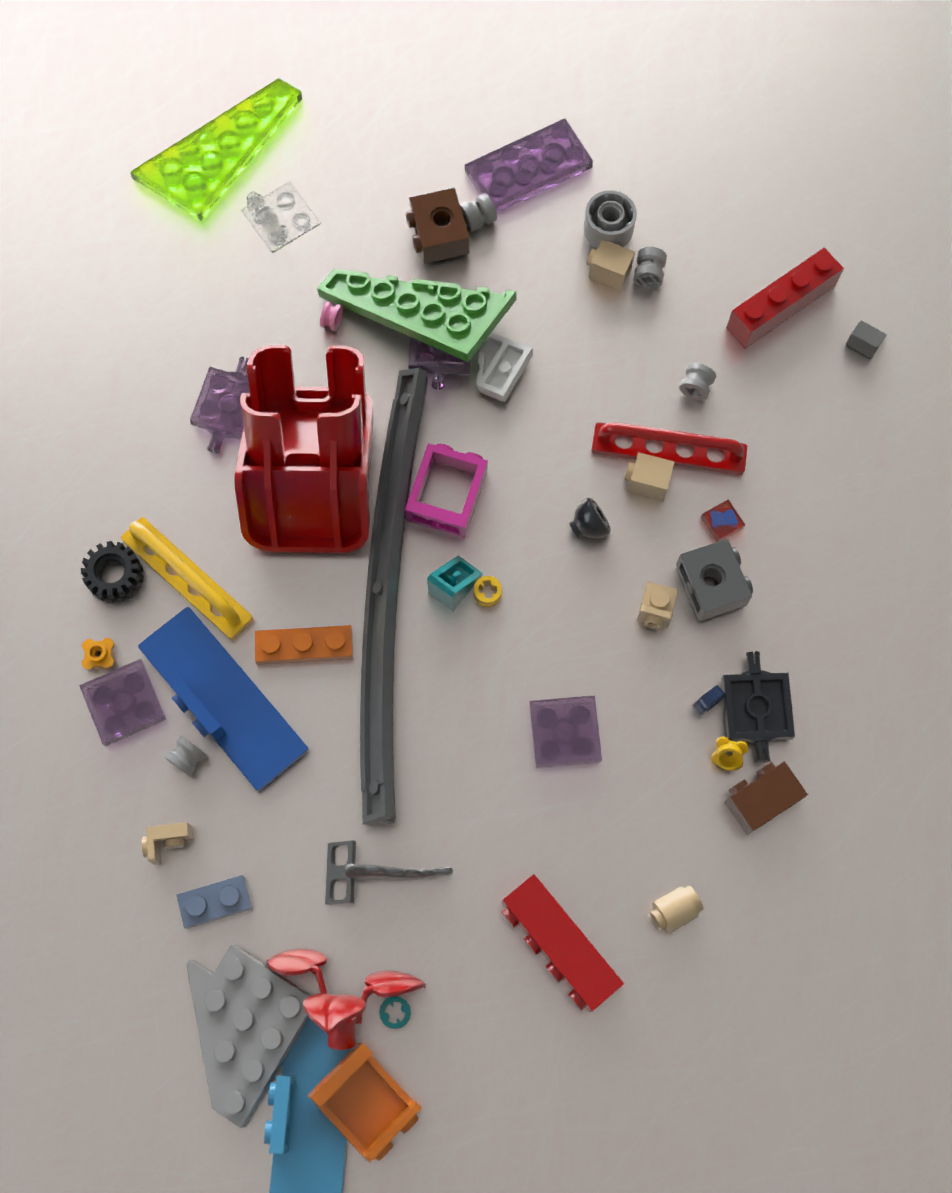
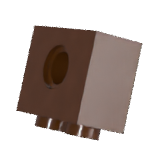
[405,188,469,264]

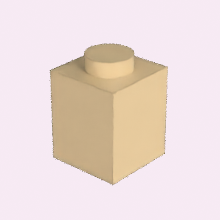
[586,240,635,291]
[624,452,675,501]

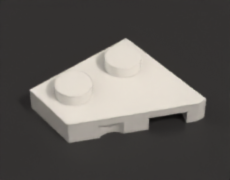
[477,332,533,402]

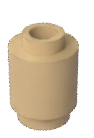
[650,886,704,933]

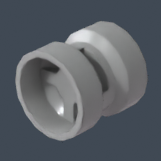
[460,193,497,233]
[633,247,667,288]

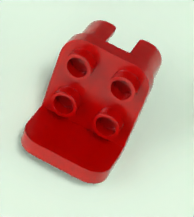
[234,345,374,553]

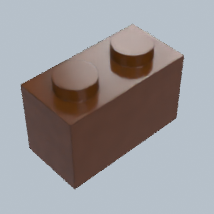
[724,761,808,836]

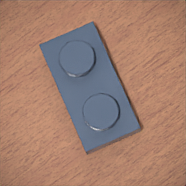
[176,875,253,929]

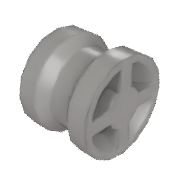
[679,363,716,401]
[164,736,207,777]

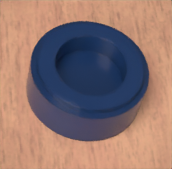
[692,685,725,715]

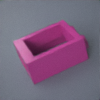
[405,443,488,538]

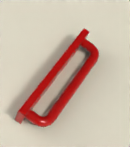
[591,422,748,475]

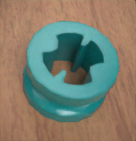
[379,996,411,1029]

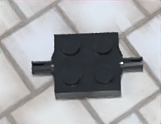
[721,651,795,763]

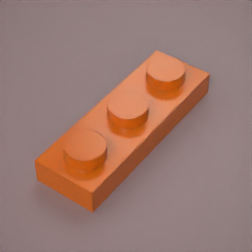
[255,625,353,665]

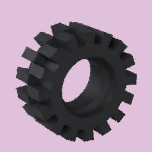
[81,541,144,603]

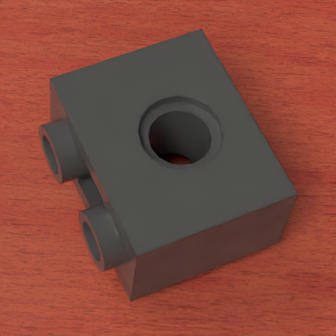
[676,539,753,622]

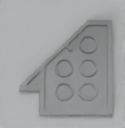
[186,945,312,1128]

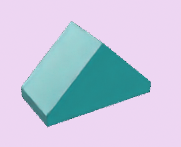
[427,555,483,611]

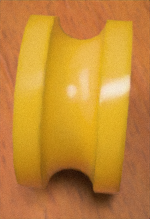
[473,576,502,608]

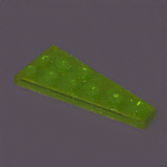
[130,78,302,220]

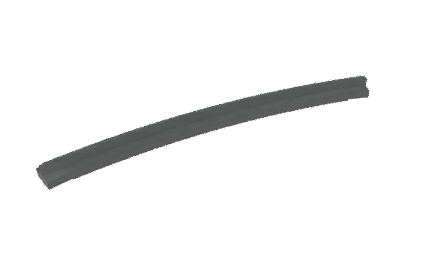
[360,368,428,826]

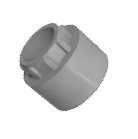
[583,190,637,249]

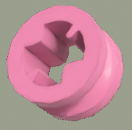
[320,301,343,331]

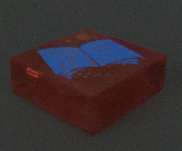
[701,499,745,542]

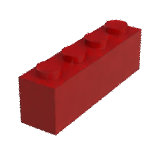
[726,247,844,349]
[501,874,624,1012]

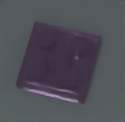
[79,659,167,747]
[529,695,602,768]

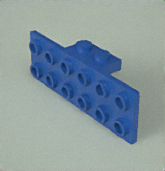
[138,607,308,791]

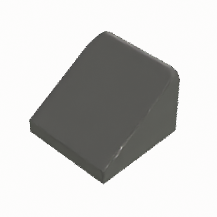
[846,320,887,359]

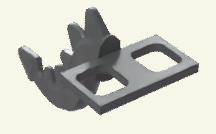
[325,840,453,905]

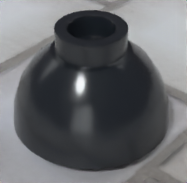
[569,497,611,539]

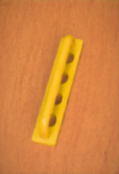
[121,517,253,641]

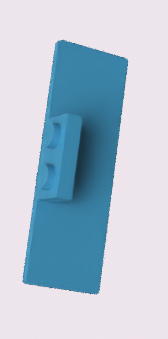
[264,1017,357,1193]

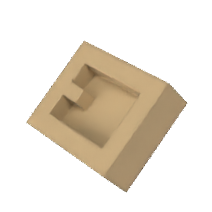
[637,581,678,629]
[142,822,194,865]

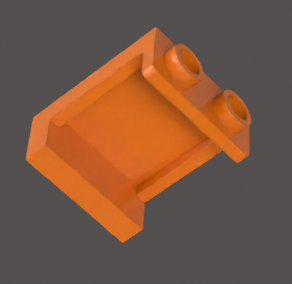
[307,1043,422,1163]

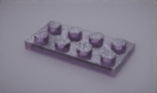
[465,118,593,213]

